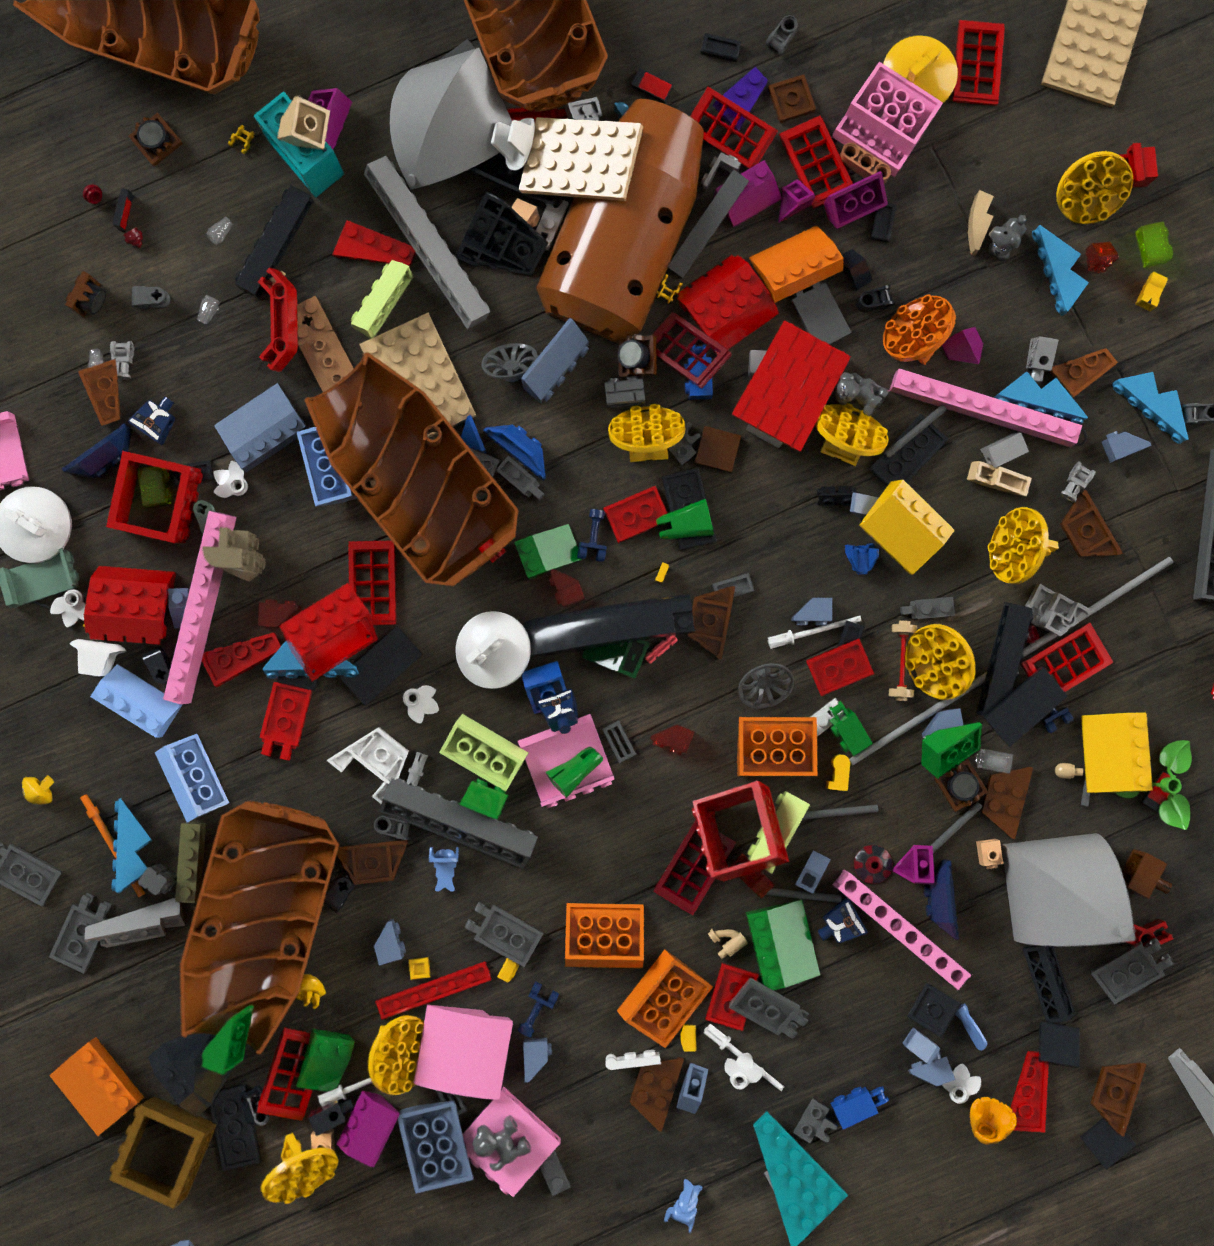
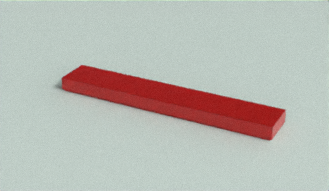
[375,961,492,1020]

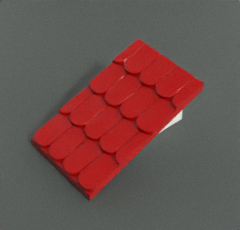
[732,320,851,452]

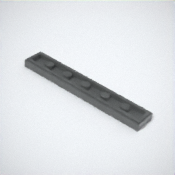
[668,170,750,278]

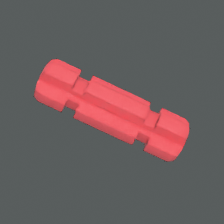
[644,636,677,664]

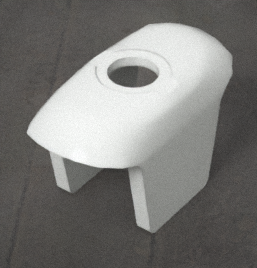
[491,118,535,170]
[70,639,127,676]

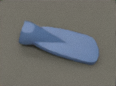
[955,1004,987,1050]

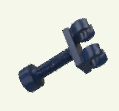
[577,509,607,562]
[1041,707,1074,733]
[518,982,559,1037]

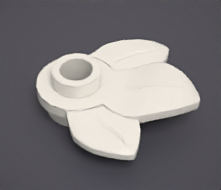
[213,461,248,498]
[50,589,85,627]
[403,685,439,723]
[724,1053,764,1089]
[942,1063,981,1104]

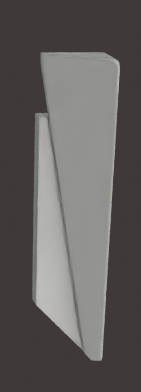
[84,898,185,948]
[1168,1048,1214,1135]

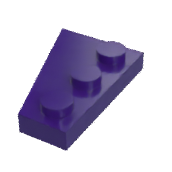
[713,67,768,132]

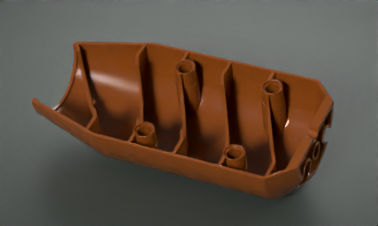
[13,0,260,94]
[463,0,608,112]
[536,99,704,343]
[304,352,518,586]
[180,801,339,1054]

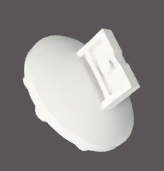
[0,487,72,563]
[456,611,531,689]

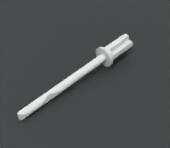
[768,616,861,649]
[704,1024,784,1092]
[318,1078,372,1107]

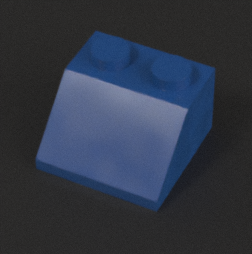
[522,661,567,714]

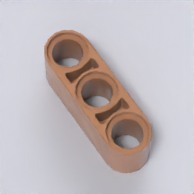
[840,143,891,184]

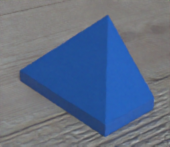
[461,415,487,454]

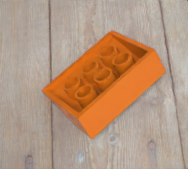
[749,225,844,303]
[737,717,817,776]
[565,903,644,968]
[617,949,713,1048]
[49,1037,145,1136]

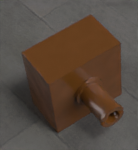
[1121,849,1172,899]

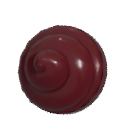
[83,184,102,204]
[123,227,143,248]
[1025,625,1039,644]

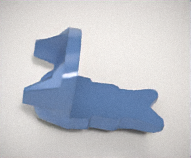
[429,847,459,891]
[664,1179,702,1233]

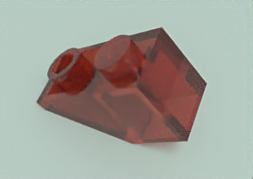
[1086,242,1119,273]
[548,569,585,608]
[258,599,302,628]
[650,725,694,755]
[729,853,774,899]

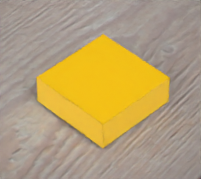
[655,562,669,584]
[408,957,431,980]

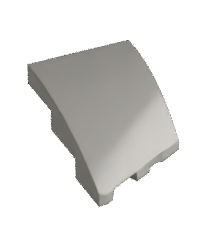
[1025,583,1092,636]

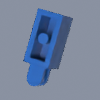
[684,344,713,400]
[830,1087,889,1129]

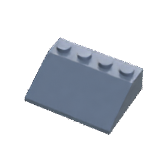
[521,318,589,404]
[214,383,308,473]
[398,1101,473,1193]

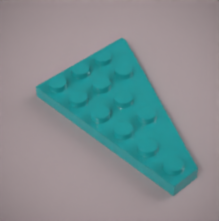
[753,1111,848,1246]

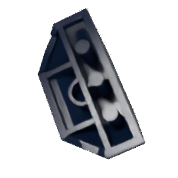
[61,424,132,479]
[924,859,959,939]

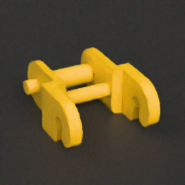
[228,125,254,154]
[657,274,682,304]

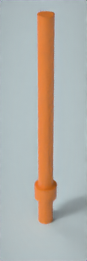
[80,794,146,897]

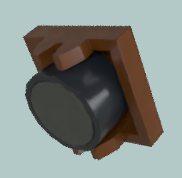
[128,112,183,167]
[65,271,106,318]
[618,335,657,378]
[934,759,988,812]

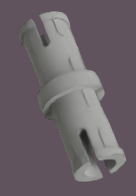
[407,752,428,787]

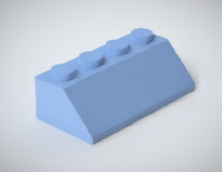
[297,427,357,506]
[90,664,183,738]
[155,734,229,822]

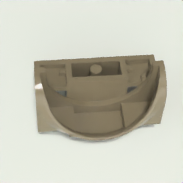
[202,527,266,582]

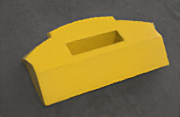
[498,958,519,983]
[680,1024,696,1052]

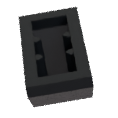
[842,249,873,291]

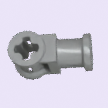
[110,341,134,380]
[1060,461,1096,502]

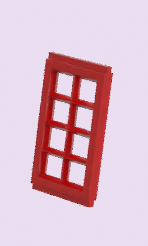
[952,20,1005,106]
[690,87,778,169]
[779,116,853,209]
[348,541,396,625]
[1021,623,1113,692]
[257,1027,313,1121]

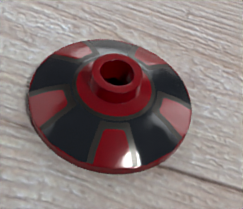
[854,845,893,884]

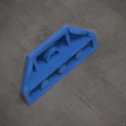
[483,425,546,481]

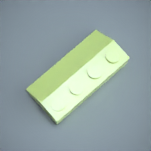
[351,260,413,339]
[439,714,529,791]
[747,791,810,873]

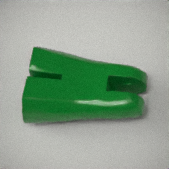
[656,499,714,540]
[546,747,603,798]

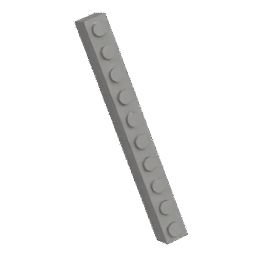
[364,156,490,330]

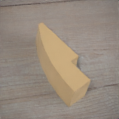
[968,190,994,256]
[967,461,1032,496]

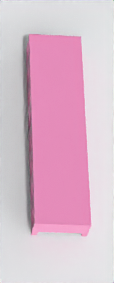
[832,869,971,990]

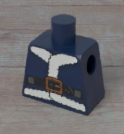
[127,396,176,445]
[537,689,578,734]
[817,898,868,943]

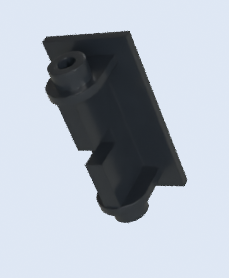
[817,486,856,506]

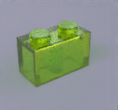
[1135,221,1173,268]
[137,466,172,508]

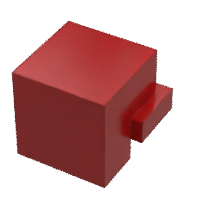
[1120,143,1158,188]

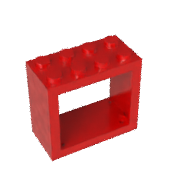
[106,451,203,543]
[280,583,378,681]
[692,781,789,882]

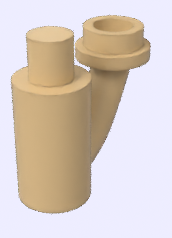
[708,929,748,959]

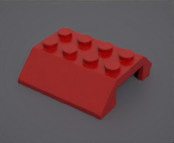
[677,255,779,356]
[84,566,176,645]

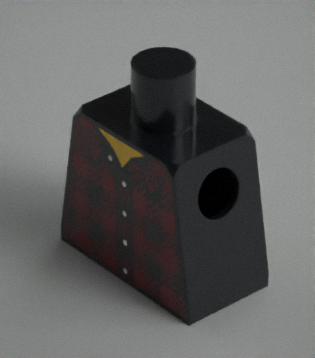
[308,1099,354,1136]

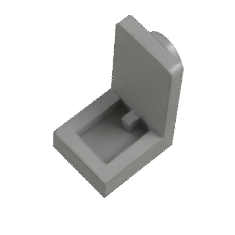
[701,152,741,192]

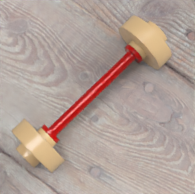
[889,621,917,701]

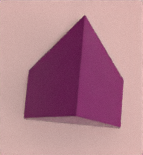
[778,180,815,223]
[942,327,983,364]
[892,845,934,884]

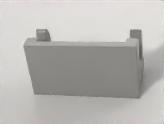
[981,432,1029,468]

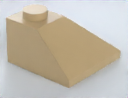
[278,96,330,150]

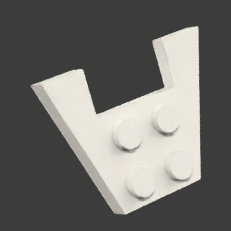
[326,727,409,804]

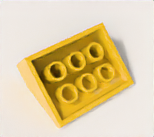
[859,480,954,575]
[1081,713,1153,793]

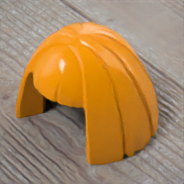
[970,1097,1017,1145]

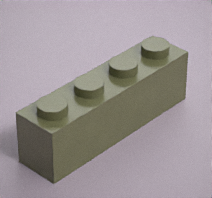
[175,822,206,903]

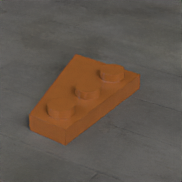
[1050,348,1118,398]
[78,358,121,426]

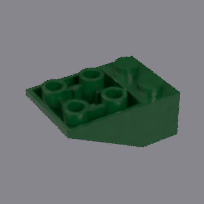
[582,640,650,679]

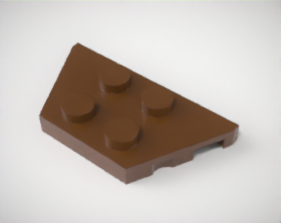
[1060,490,1123,557]
[687,586,735,659]
[980,767,1033,839]
[337,840,408,885]
[630,1057,684,1132]
[1090,1062,1147,1137]

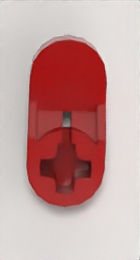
[479,537,507,562]

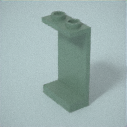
[0,548,80,608]

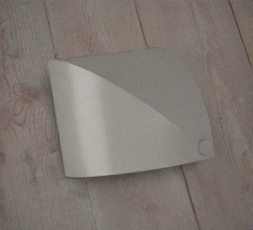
[390,48,512,190]
[1002,833,1135,946]

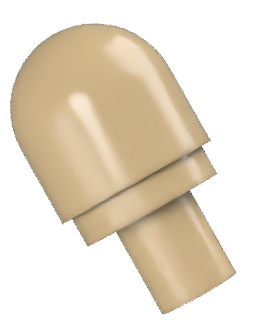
[1055,763,1083,779]

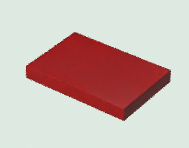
[603,486,667,543]
[806,638,874,696]
[705,963,759,1031]

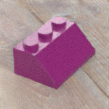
[308,88,352,151]
[714,160,782,228]
[824,171,888,229]
[337,1091,400,1168]

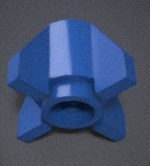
[845,543,879,574]

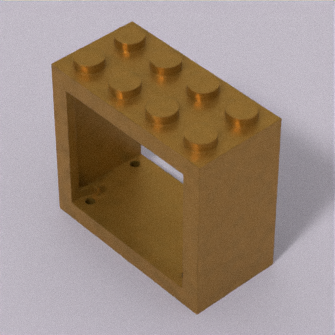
[109,1096,217,1209]

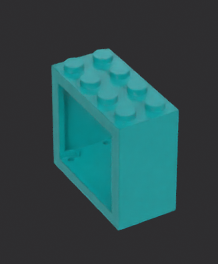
[253,91,345,198]

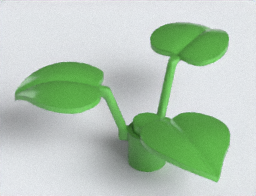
[1114,740,1192,830]

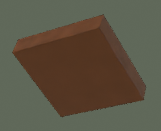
[768,74,816,123]
[695,426,741,473]

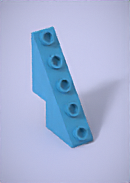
[1032,225,1089,316]
[994,372,1088,424]
[1112,372,1188,444]
[262,641,359,679]
[112,798,153,894]

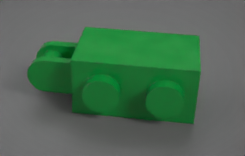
[829,701,873,756]

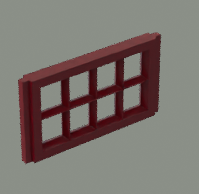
[652,312,732,389]
[653,819,736,915]

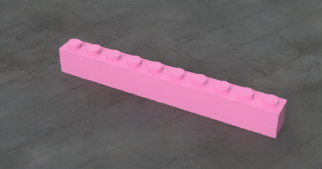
[889,369,1082,447]
[163,511,237,704]

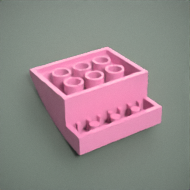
[832,62,943,177]
[414,1005,513,1100]

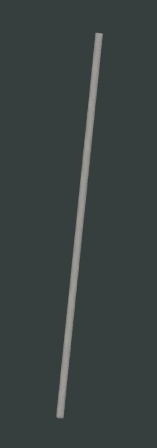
[849,557,1173,766]

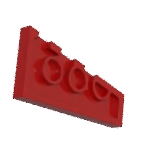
[332,220,416,267]
[202,633,282,687]
[1010,1051,1049,1133]

